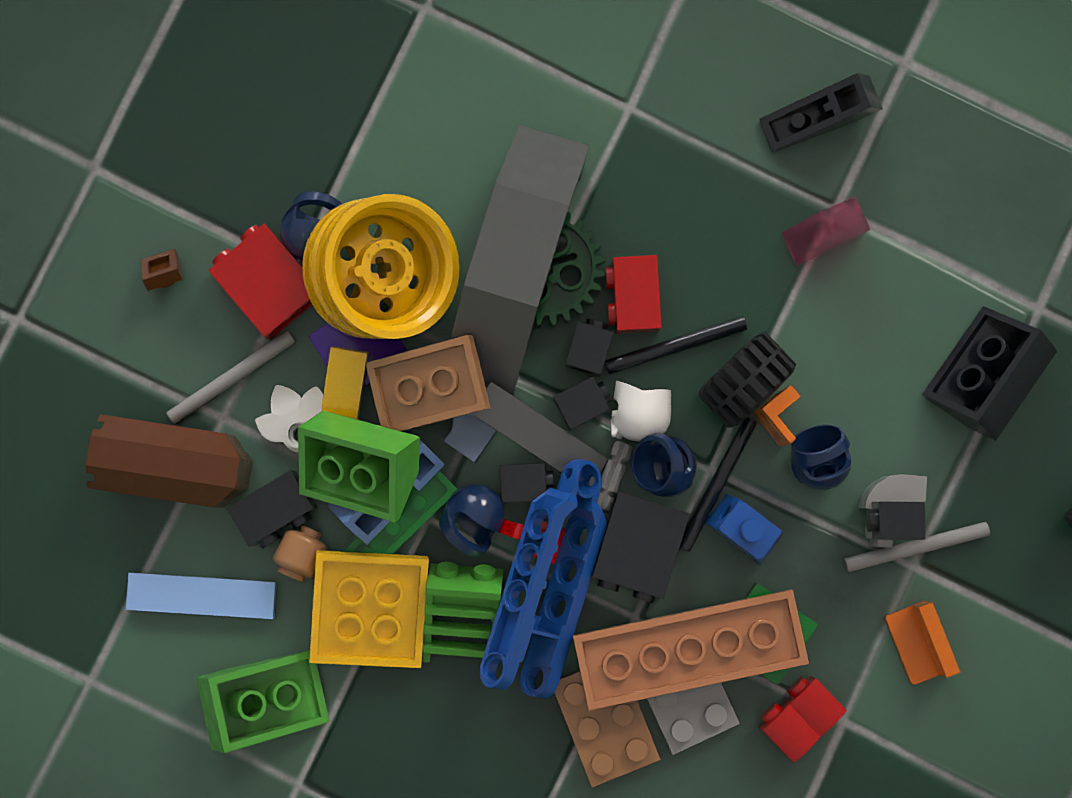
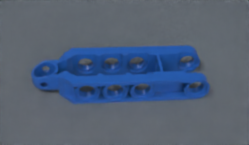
[480,459,608,699]

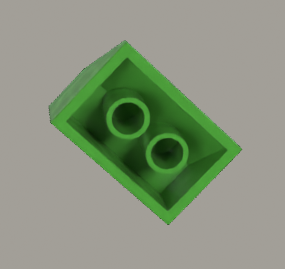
[298,410,420,522]

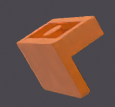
[752,385,801,447]
[884,600,961,685]

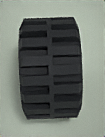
[698,332,796,428]

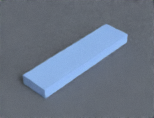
[126,572,277,619]

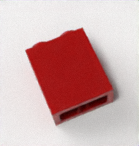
[208,223,312,341]

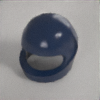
[280,191,342,260]
[790,424,851,490]
[631,433,697,497]
[439,484,505,557]

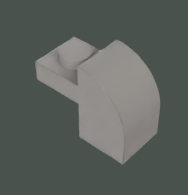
[858,474,927,548]

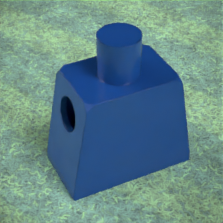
[705,494,783,565]

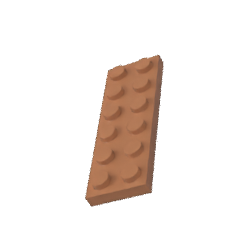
[573,589,809,711]

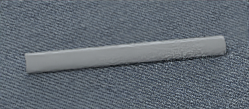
[166,330,296,424]
[844,522,990,572]

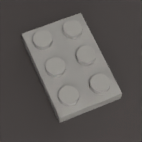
[647,683,740,755]

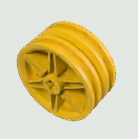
[302,194,460,339]

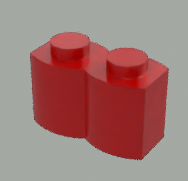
[759,676,847,763]

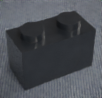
[226,470,318,549]

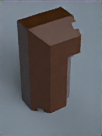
[85,414,253,508]

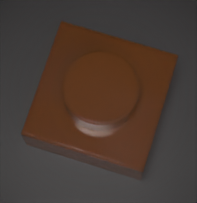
[141,249,183,291]

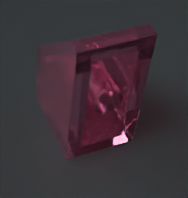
[782,196,871,266]

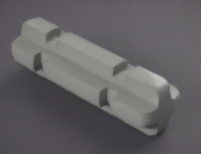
[597,441,633,512]

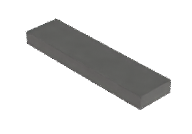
[471,381,608,486]

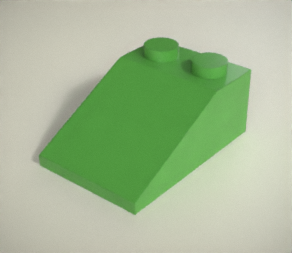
[196,650,330,753]

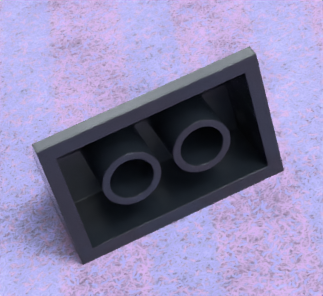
[922,306,1057,441]

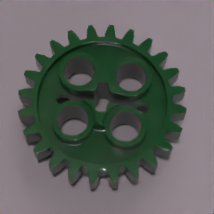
[536,212,606,327]

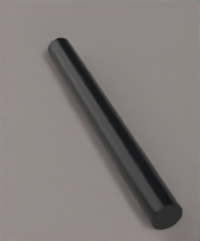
[605,316,747,374]
[680,417,757,552]

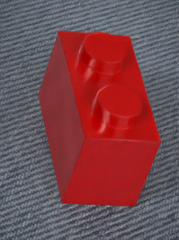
[605,255,661,334]

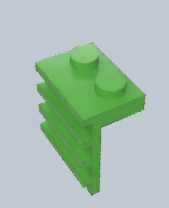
[423,562,503,662]

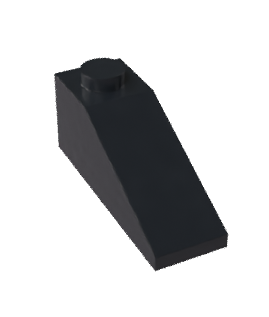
[760,73,883,152]

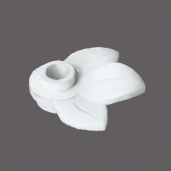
[255,385,323,453]

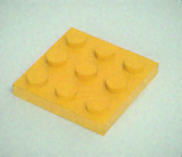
[309,550,429,668]

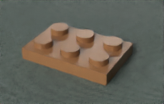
[365,335,491,432]
[555,670,661,787]

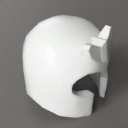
[611,381,671,442]

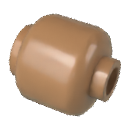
[273,525,328,583]

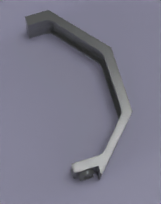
[450,125,589,396]

